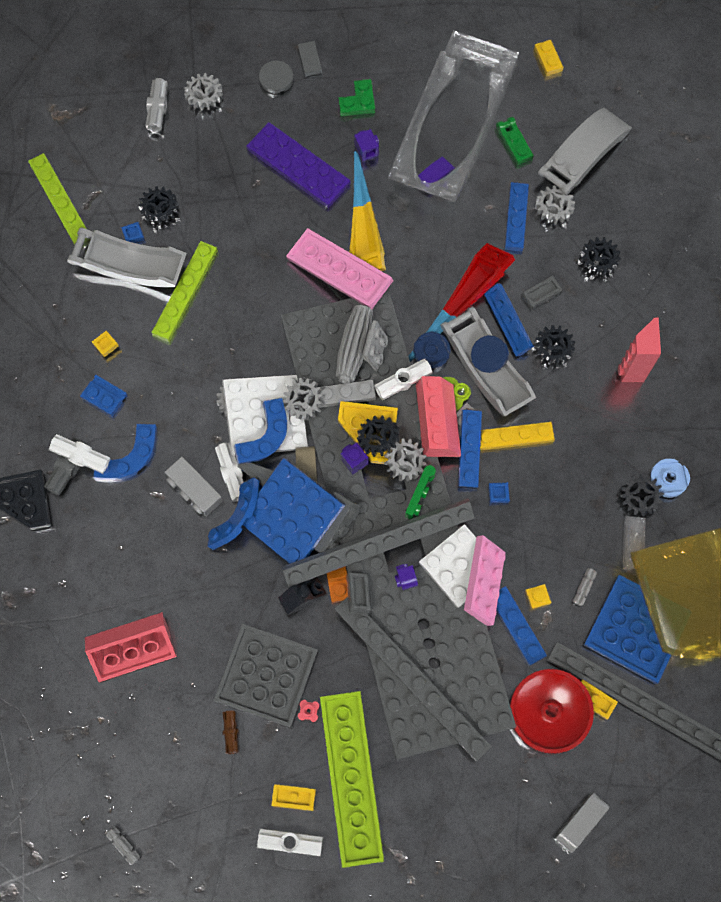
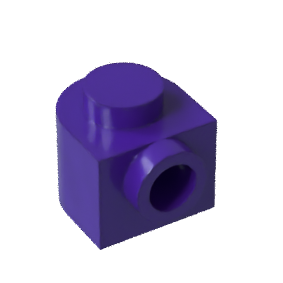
[394,564,418,590]

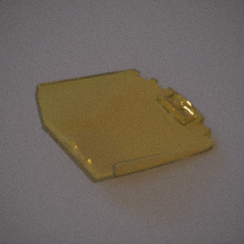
[630,528,721,659]

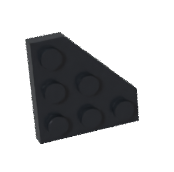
[0,469,51,530]

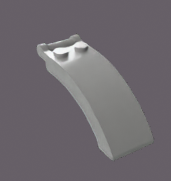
[538,108,632,195]
[67,228,187,287]
[440,306,537,416]

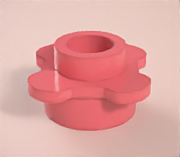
[298,700,319,722]

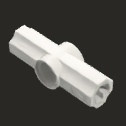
[374,359,433,401]
[49,434,110,474]
[215,443,244,502]
[257,829,323,856]

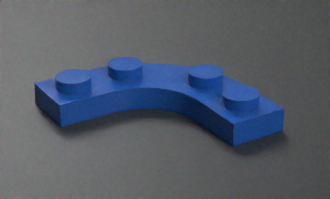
[233,398,287,465]
[94,424,157,480]
[207,478,259,550]

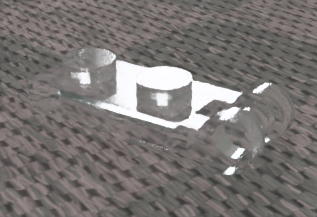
[623,516,645,572]

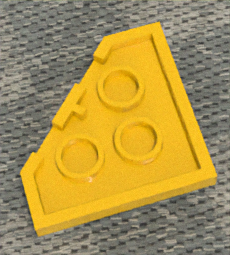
[338,401,398,464]

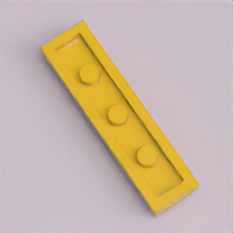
[480,422,555,451]

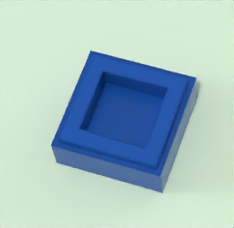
[121,222,145,243]
[488,482,510,504]

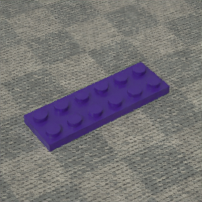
[246,122,351,208]

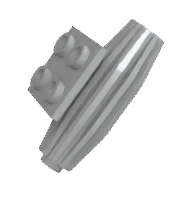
[336,305,388,384]

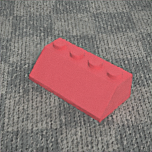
[618,318,661,382]
[416,376,461,457]
[85,612,176,682]

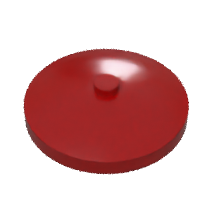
[510,669,594,753]

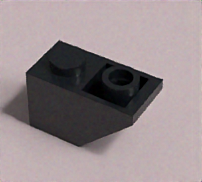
[278,577,327,614]

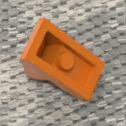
[327,566,348,604]

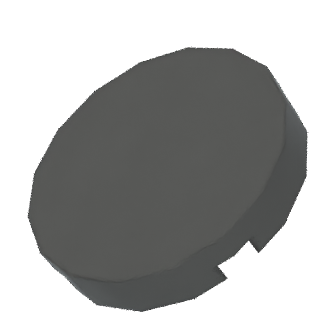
[259,61,293,94]

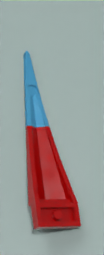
[408,243,515,361]

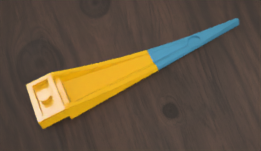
[349,151,386,271]

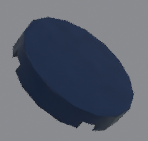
[413,331,451,369]
[471,335,509,373]

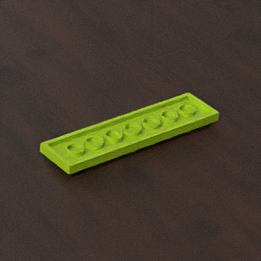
[320,691,384,868]

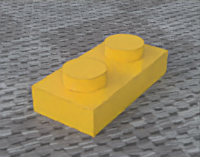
[534,40,563,76]
[581,679,618,720]
[271,784,316,811]

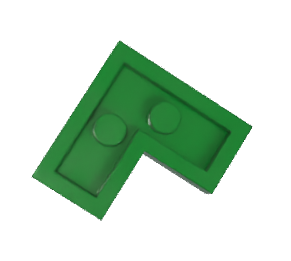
[339,79,375,116]

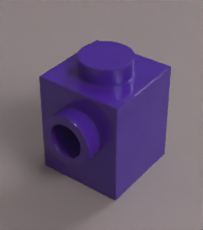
[354,129,379,161]
[341,442,368,475]

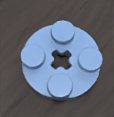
[650,459,690,498]

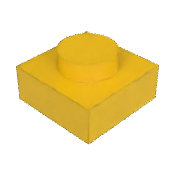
[92,331,119,357]
[525,584,551,610]

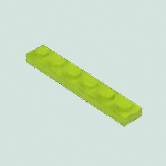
[28,153,91,245]
[151,241,218,342]

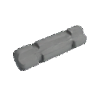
[573,568,597,606]
[106,827,140,865]

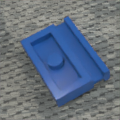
[80,375,128,417]

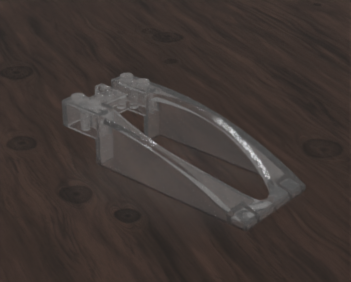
[388,30,519,203]

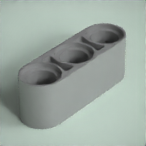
[554,792,609,853]

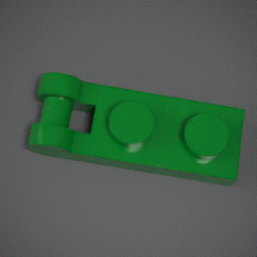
[496,116,534,166]
[405,465,436,519]

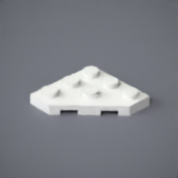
[419,524,476,608]

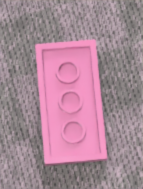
[464,536,505,626]

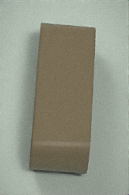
[295,446,317,483]

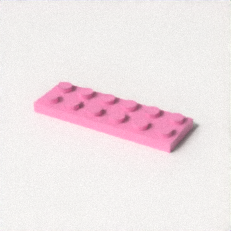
[286,228,393,309]

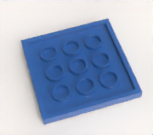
[242,458,345,564]
[584,575,692,684]

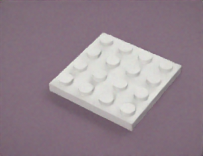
[222,375,308,456]

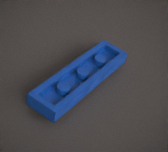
[505,182,529,251]
[484,284,534,356]
[458,410,482,488]
[496,586,547,666]

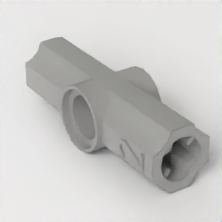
[146,78,168,132]

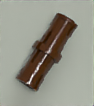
[222,711,239,754]

